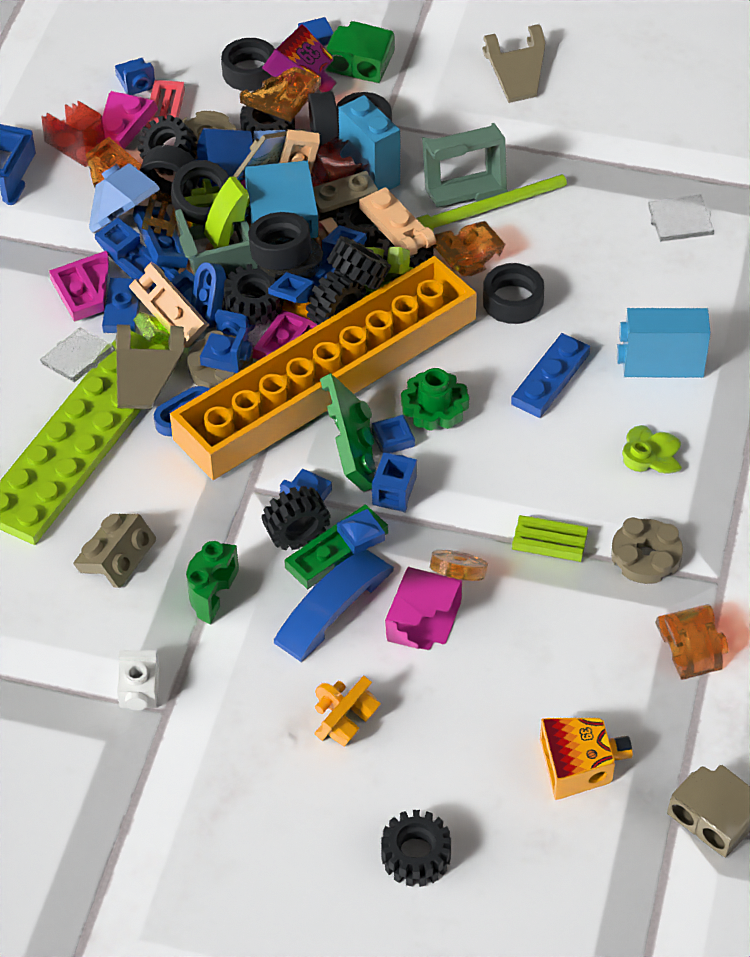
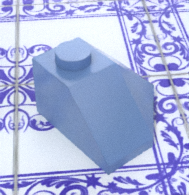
[89,163,160,233]

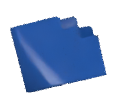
[197,128,253,186]

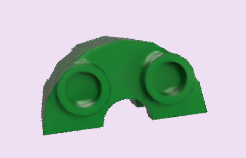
[186,541,239,625]

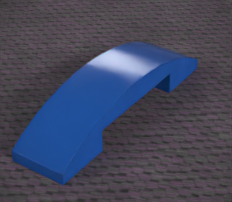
[95,217,195,304]
[268,225,367,303]
[274,549,394,662]

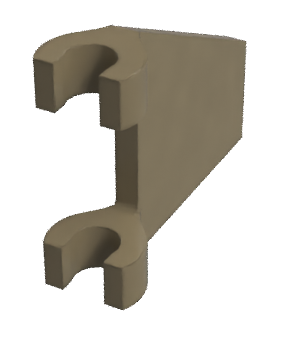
[482,24,545,103]
[115,324,184,409]

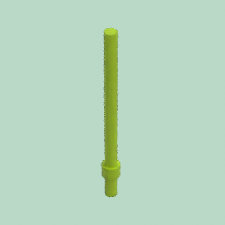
[416,174,567,231]

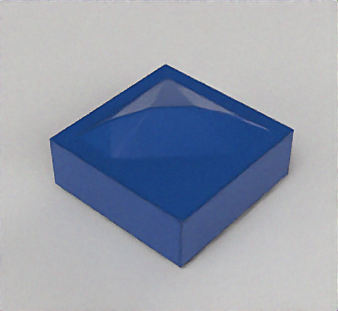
[337,509,385,555]

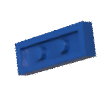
[132,205,188,269]
[511,333,590,418]

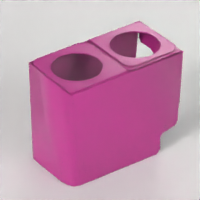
[385,566,462,650]

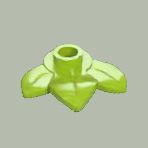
[622,425,682,474]

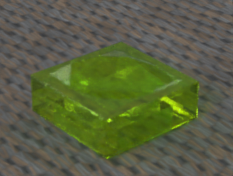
[133,312,170,346]

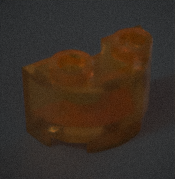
[433,221,505,277]
[655,604,729,680]

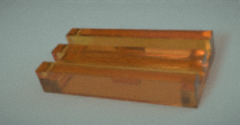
[141,191,176,237]

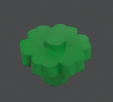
[401,368,469,431]

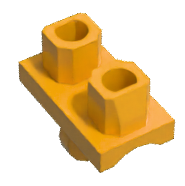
[314,675,381,747]

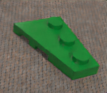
[320,373,376,492]

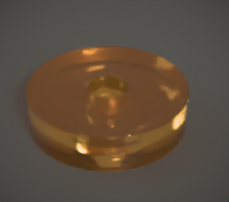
[429,550,488,581]

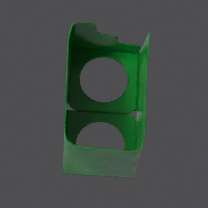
[326,21,395,83]

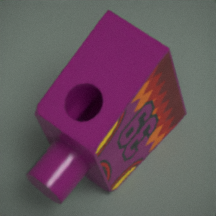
[262,24,337,95]

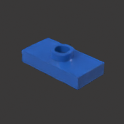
[102,278,141,333]

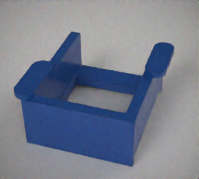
[0,124,36,205]

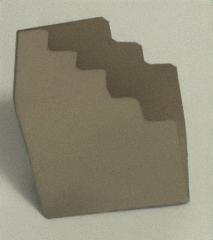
[667,765,750,858]

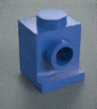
[372,452,417,513]

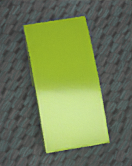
[204,176,250,249]

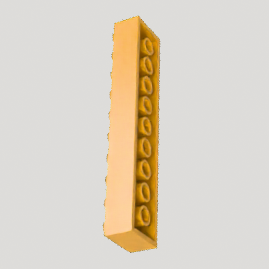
[170,256,477,480]

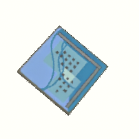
[233,129,307,181]

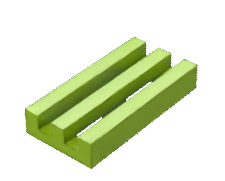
[512,515,588,562]

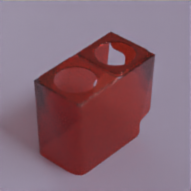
[41,101,107,167]
[310,137,368,187]

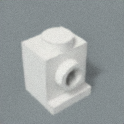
[117,650,159,710]

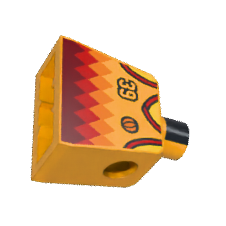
[540,718,633,800]

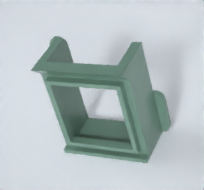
[422,123,508,207]
[175,207,258,276]

